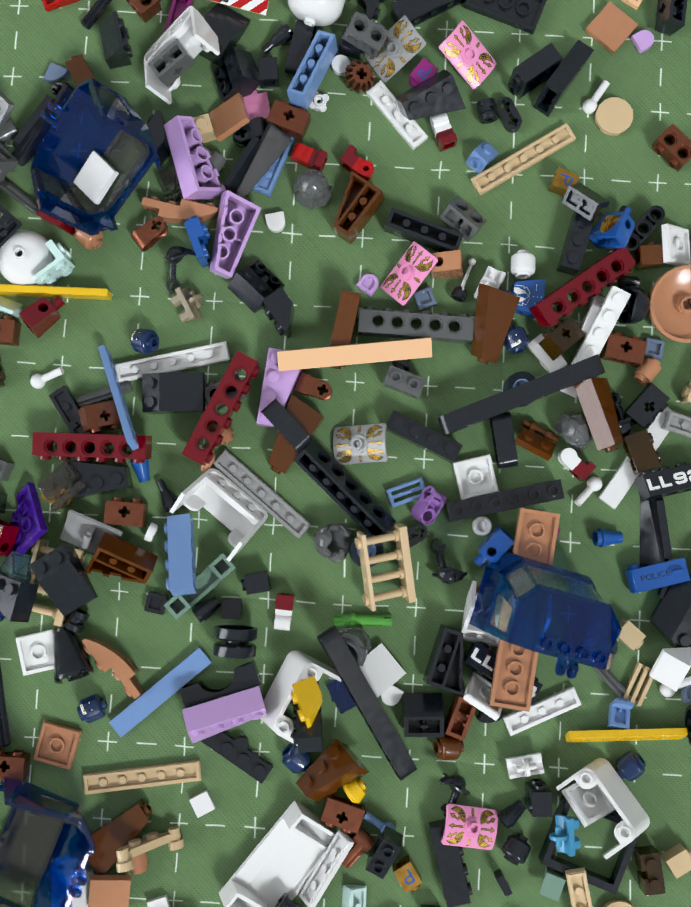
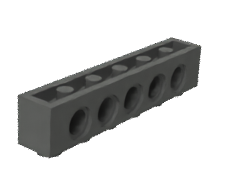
[358,306,474,344]

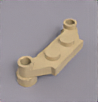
[116,826,185,873]

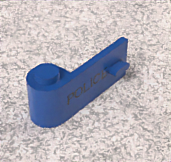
[625,557,690,593]

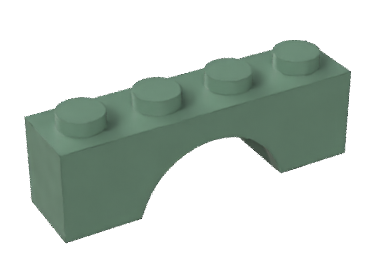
[164,552,238,620]

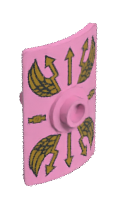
[439,20,497,89]
[380,241,438,305]
[441,804,498,850]

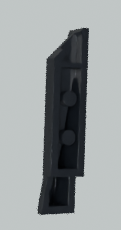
[12,84,87,166]
[223,122,292,198]
[640,497,673,566]

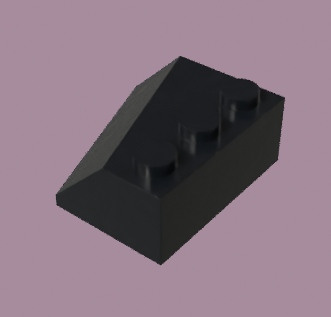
[649,568,691,648]

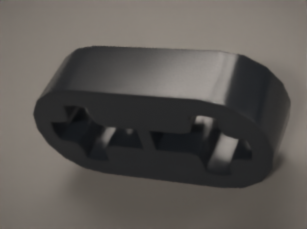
[496,97,522,133]
[393,524,428,547]

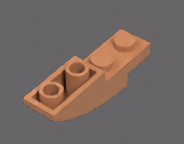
[141,196,219,224]
[82,637,144,699]

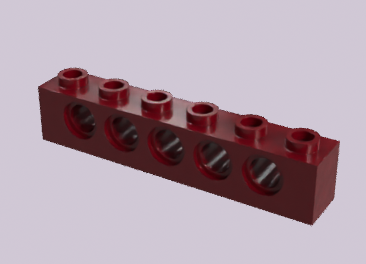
[529,247,637,328]
[181,350,260,466]
[32,432,152,463]

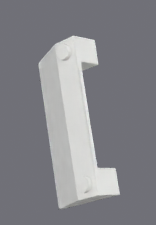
[219,800,336,907]

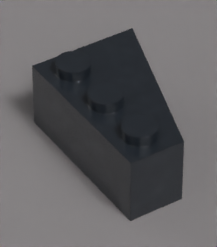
[395,69,466,121]
[64,461,133,499]
[0,569,39,623]
[423,624,463,696]
[293,680,323,753]

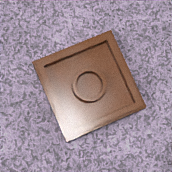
[585,1,638,55]
[209,92,250,142]
[33,720,83,770]
[88,875,131,907]

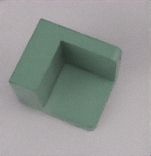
[540,866,566,901]

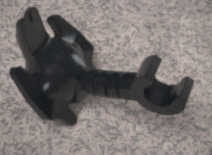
[163,246,196,293]
[611,392,634,438]
[430,538,467,584]
[439,773,470,818]

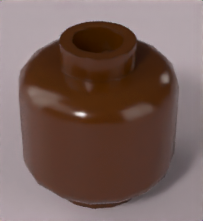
[433,734,464,760]

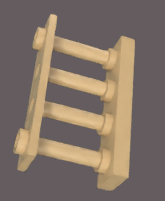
[355,523,417,611]
[26,539,87,627]

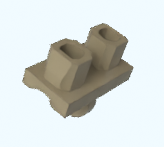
[170,287,204,323]

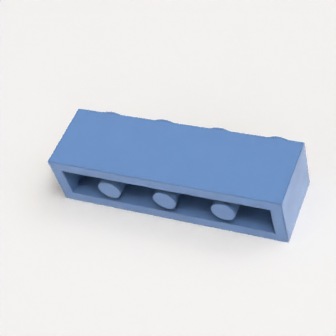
[287,30,338,110]
[164,513,197,596]

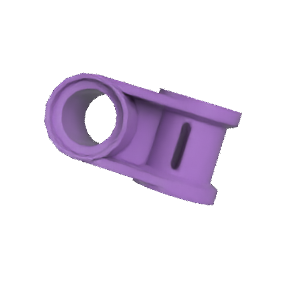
[411,486,447,525]

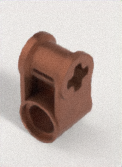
[130,217,168,252]
[294,372,333,400]

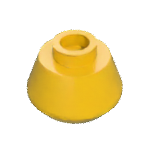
[342,777,367,804]

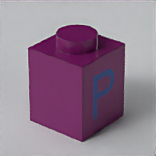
[409,58,438,88]

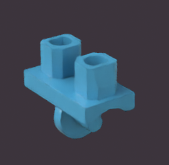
[549,814,581,857]

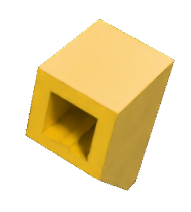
[290,676,323,728]

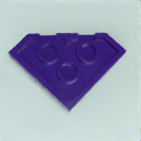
[7,482,47,563]

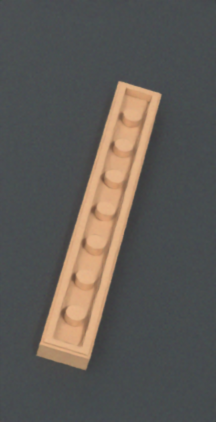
[277,337,432,371]

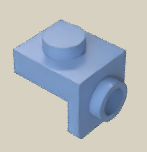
[466,141,499,174]
[608,698,634,730]

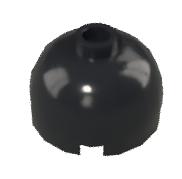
[617,286,650,324]

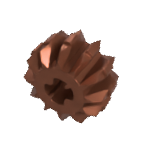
[343,59,376,94]

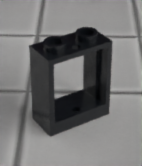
[508,43,562,99]

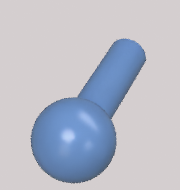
[363,811,396,833]

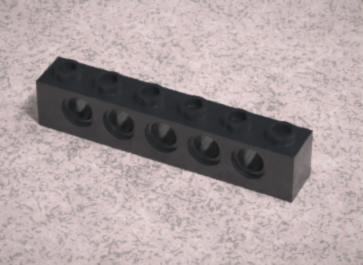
[294,440,396,537]
[445,479,565,522]

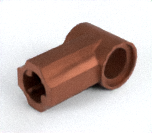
[342,826,375,869]

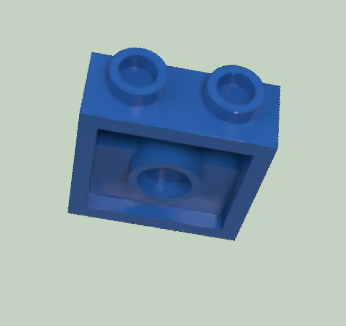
[184,216,211,268]

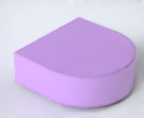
[630,30,654,54]
[356,274,379,297]

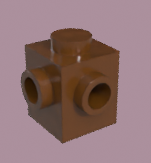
[635,242,664,269]

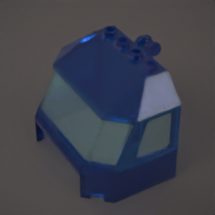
[469,552,622,679]

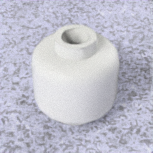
[511,250,536,280]

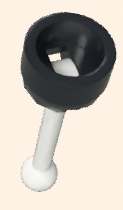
[450,258,476,302]

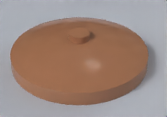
[649,265,691,343]

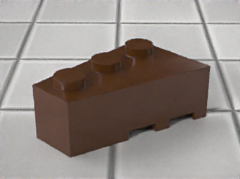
[333,171,384,244]
[85,532,158,584]
[296,739,369,802]

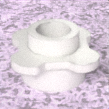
[309,92,329,112]

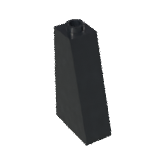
[533,40,594,117]

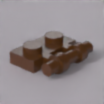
[514,419,559,461]

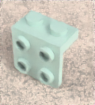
[32,239,76,286]

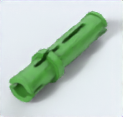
[333,612,392,627]

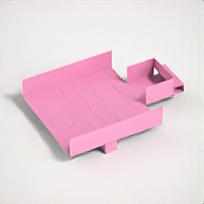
[243,88,270,121]

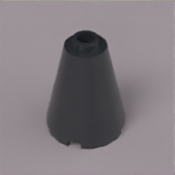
[53,627,94,684]

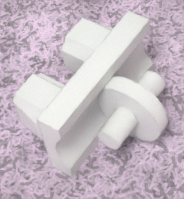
[474,266,506,299]
[505,752,545,779]

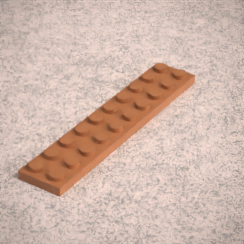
[489,508,560,712]

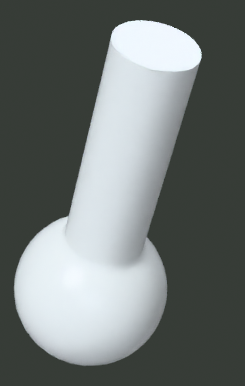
[582,80,610,114]
[30,367,64,389]
[574,476,603,506]
[659,676,691,697]

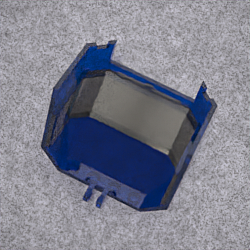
[30,78,161,236]
[0,777,95,907]

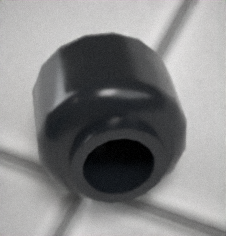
[502,833,531,866]

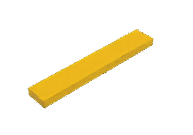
[0,284,112,300]
[565,728,688,743]

